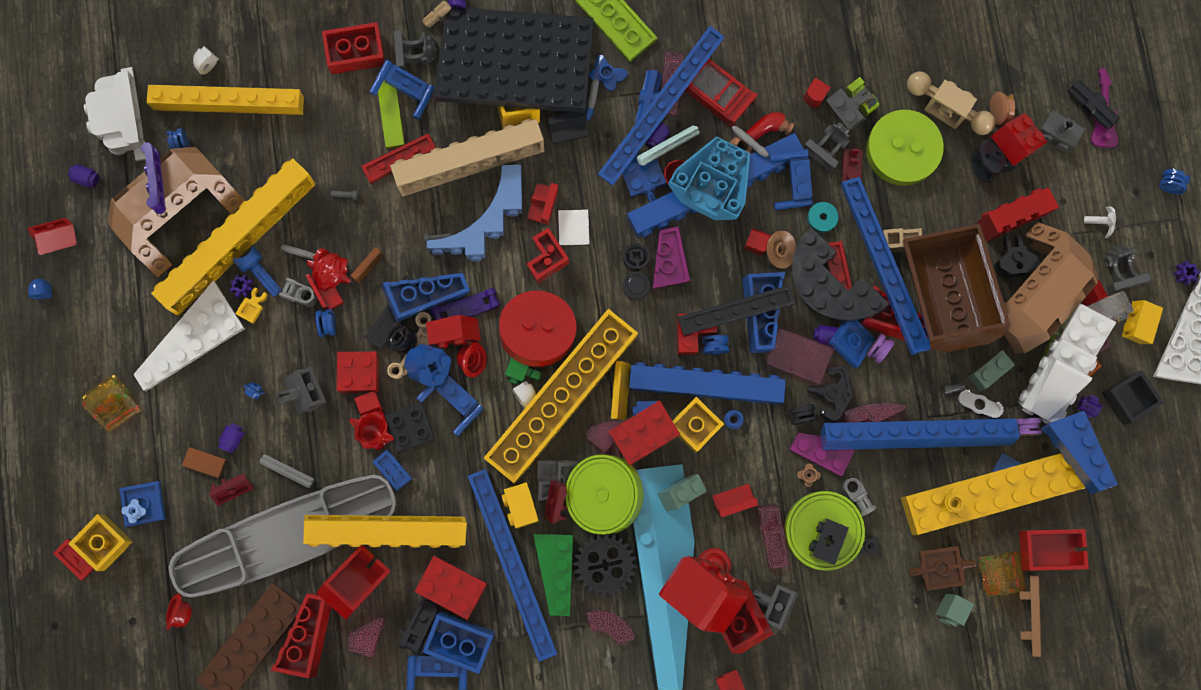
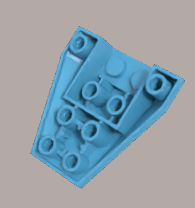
[668,136,750,220]

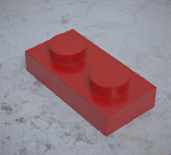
[53,539,94,580]

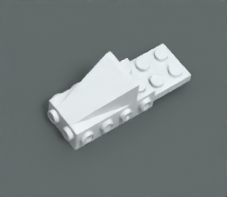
[1018,303,1116,424]

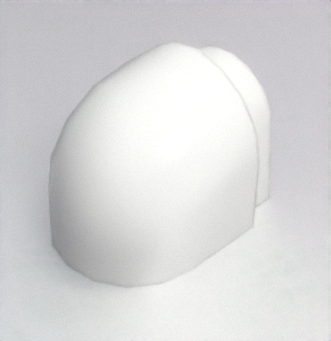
[193,46,219,74]
[512,381,536,409]

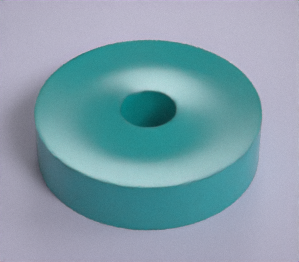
[807,202,838,233]

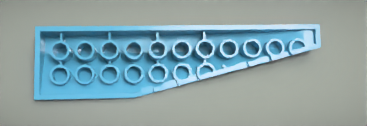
[633,464,695,690]

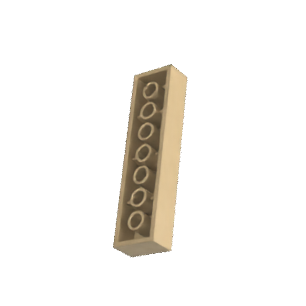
[390,119,544,197]

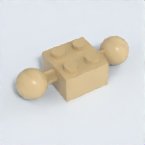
[907,71,996,135]

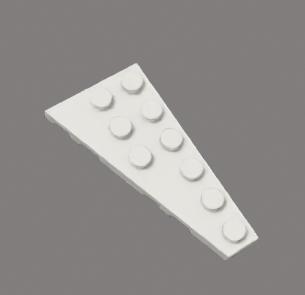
[1153,272,1201,384]
[134,280,245,391]

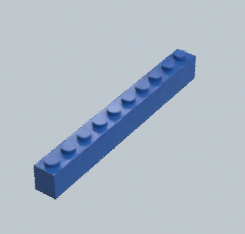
[627,133,804,238]
[820,419,1020,450]

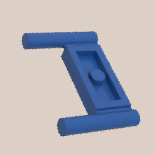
[369,60,435,120]
[770,149,813,210]
[416,375,484,437]
[406,655,467,690]

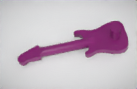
[1090,68,1118,148]

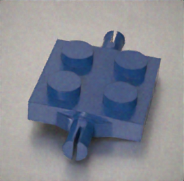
[622,151,666,203]

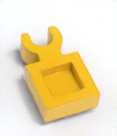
[235,287,268,324]

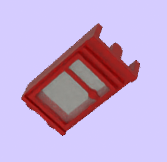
[685,58,757,128]

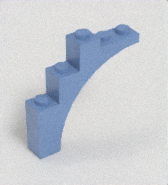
[427,165,523,262]

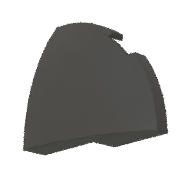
[536,459,578,501]

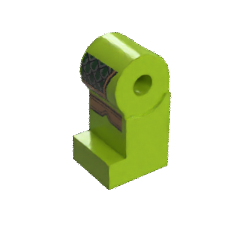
[845,77,879,116]

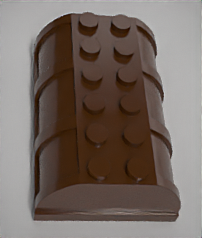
[903,224,1011,352]

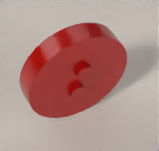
[499,291,576,367]

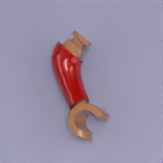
[729,112,794,153]

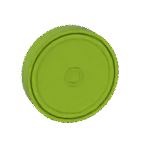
[866,110,943,186]
[565,455,644,534]
[784,491,865,571]

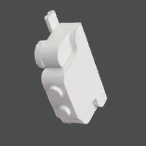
[84,67,146,161]

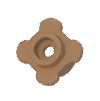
[797,464,821,487]

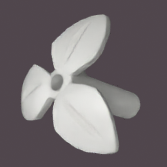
[1084,207,1116,238]

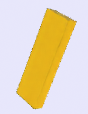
[611,361,631,421]

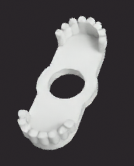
[958,390,1004,418]

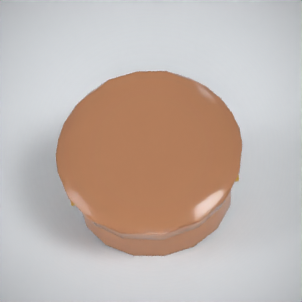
[990,92,1015,125]

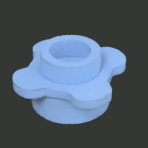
[122,499,146,523]

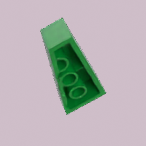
[533,534,573,616]

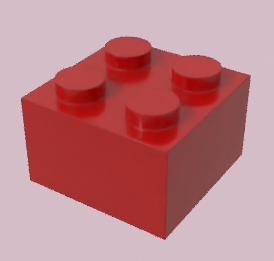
[991,113,1047,166]
[337,351,380,393]

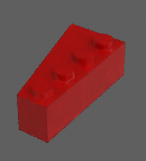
[977,187,1059,242]
[860,285,933,350]
[271,593,331,678]

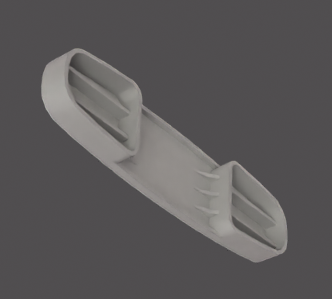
[169,475,398,598]

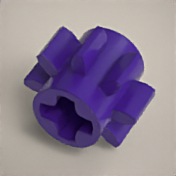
[1173,261,1200,286]
[229,274,254,298]
[1076,395,1102,418]

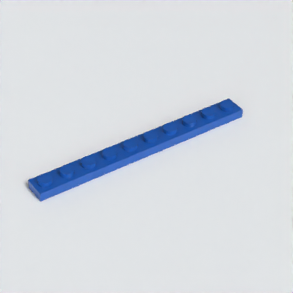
[597,26,725,186]
[841,177,931,355]
[468,469,557,662]

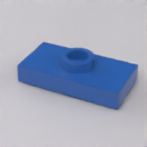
[372,449,412,492]

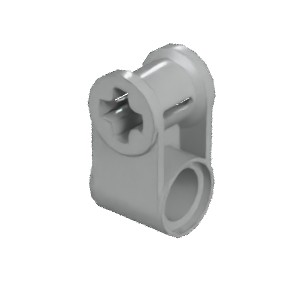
[279,278,318,307]

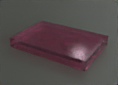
[766,328,834,384]

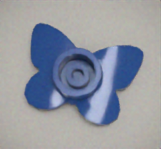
[589,55,628,91]

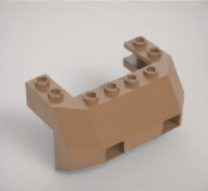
[107,147,245,277]
[1004,222,1098,353]

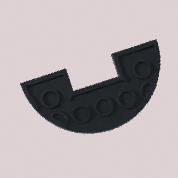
[792,227,890,322]

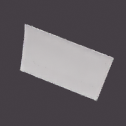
[558,210,589,245]

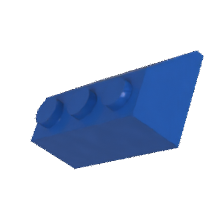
[423,611,495,674]

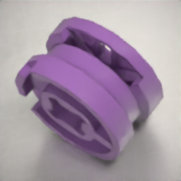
[866,333,894,364]
[1016,418,1042,436]

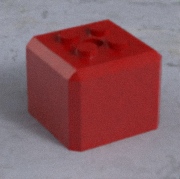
[659,556,748,633]

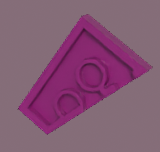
[652,227,690,290]
[789,433,855,477]

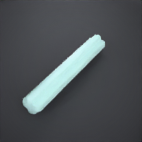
[637,125,700,166]

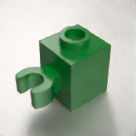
[505,357,541,385]

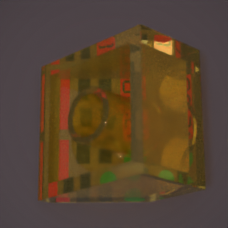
[81,374,141,433]
[979,551,1026,597]

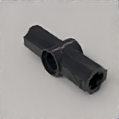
[1067,80,1120,130]

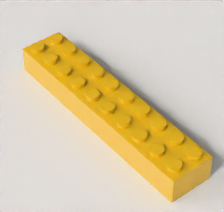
[151,158,316,316]
[484,309,638,484]
[901,453,1086,535]

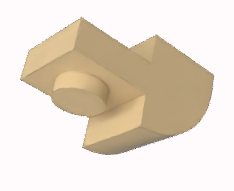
[883,228,922,252]

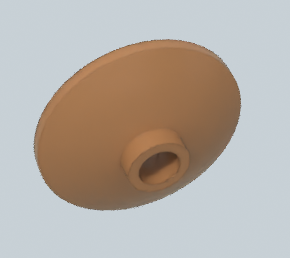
[767,231,796,269]

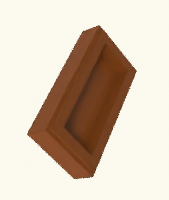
[350,247,383,284]
[182,447,227,478]

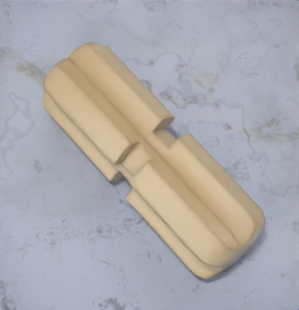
[423,1,451,28]

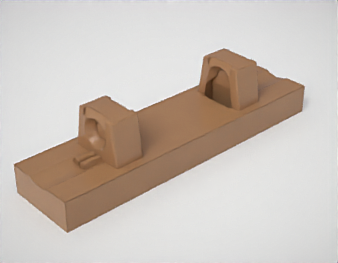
[1019,576,1042,657]

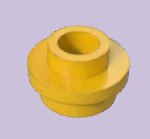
[944,493,965,513]

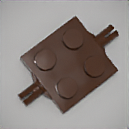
[908,546,976,591]

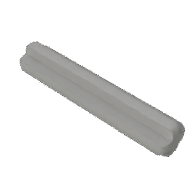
[259,454,314,488]

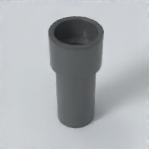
[942,383,965,395]

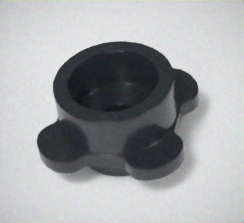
[860,537,879,556]

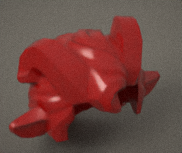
[307,248,351,290]
[349,410,394,450]

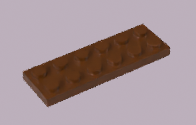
[196,583,302,690]

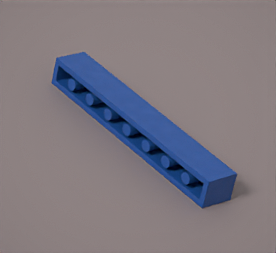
[629,362,785,405]

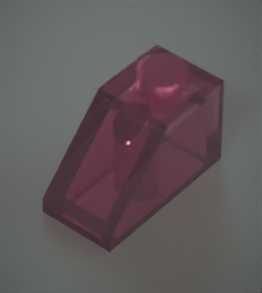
[586,420,626,454]
[347,617,386,658]

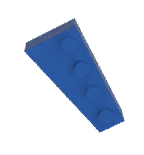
[742,272,785,354]
[382,273,470,322]
[1041,411,1118,495]

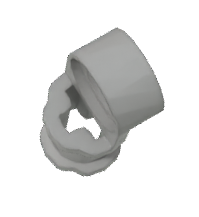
[843,478,876,516]

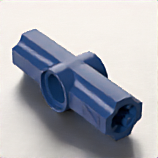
[635,70,662,124]

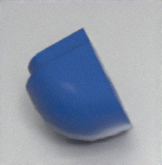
[28,279,52,300]

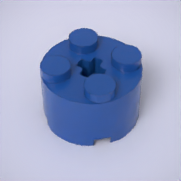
[404,344,451,386]

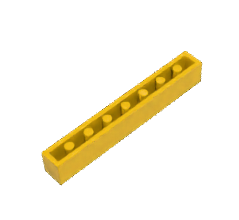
[147,85,304,115]
[303,515,467,548]

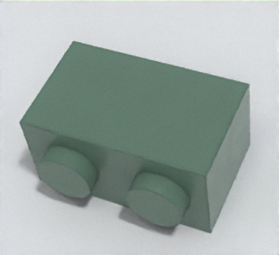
[967,350,1015,392]
[657,474,707,511]
[935,594,974,627]

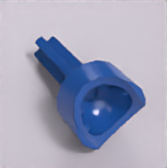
[233,245,282,297]

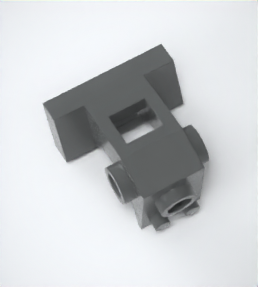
[394,30,439,71]
[803,123,850,173]
[1104,245,1151,294]

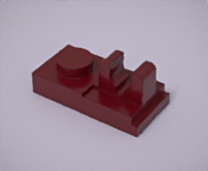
[841,148,863,183]
[209,473,254,506]
[544,480,568,524]

